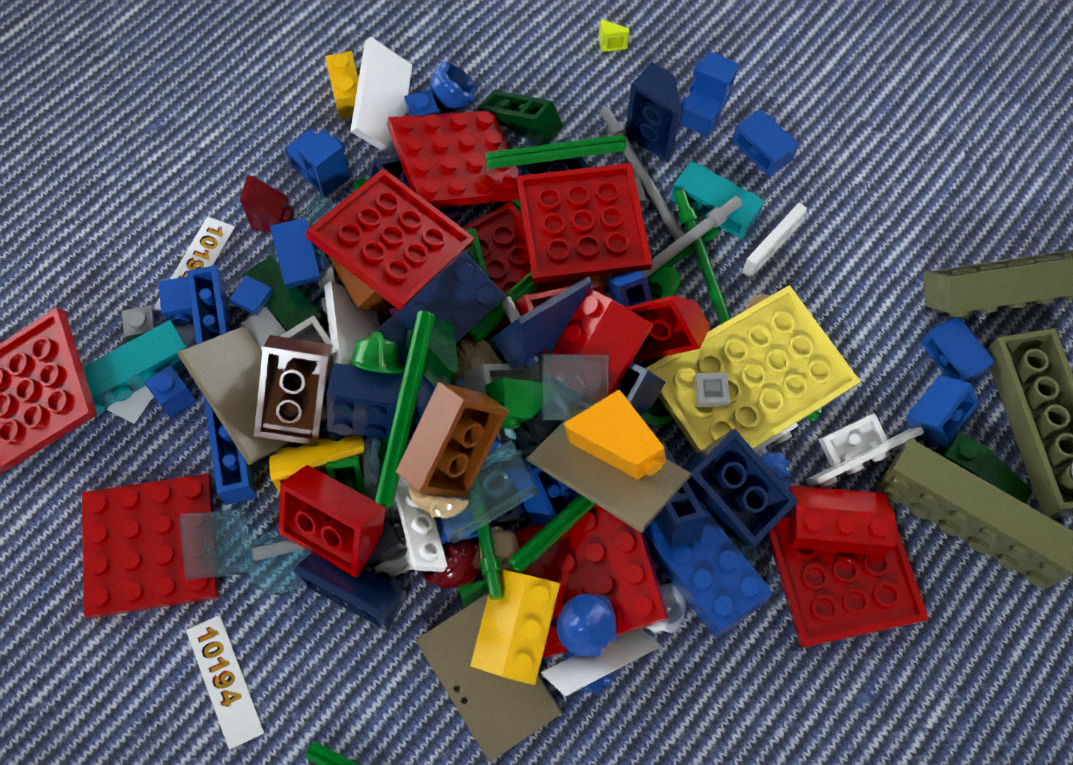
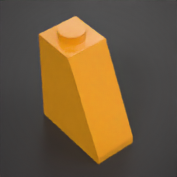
[564,390,666,480]

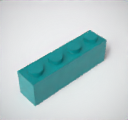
[83,320,187,416]

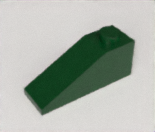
[478,90,564,144]
[406,318,459,388]
[941,431,1033,504]

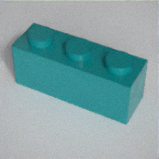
[671,161,764,240]

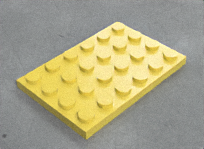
[645,285,861,454]

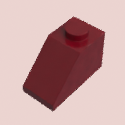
[240,175,294,233]

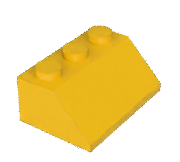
[269,434,374,493]
[470,569,560,685]

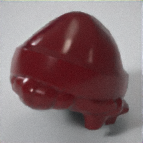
[422,538,480,589]

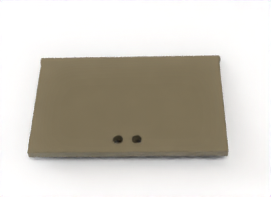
[177,326,293,465]
[526,407,691,533]
[415,593,563,762]

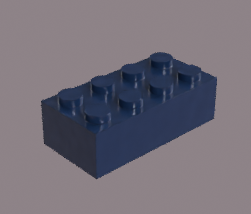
[374,251,506,367]
[327,363,463,443]

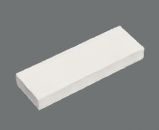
[742,203,807,278]

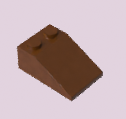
[254,335,333,445]

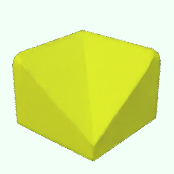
[599,20,630,52]

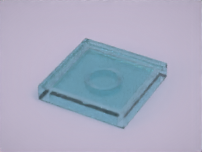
[542,354,609,420]
[179,510,254,580]

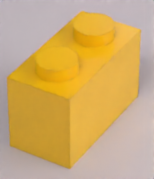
[325,51,359,120]

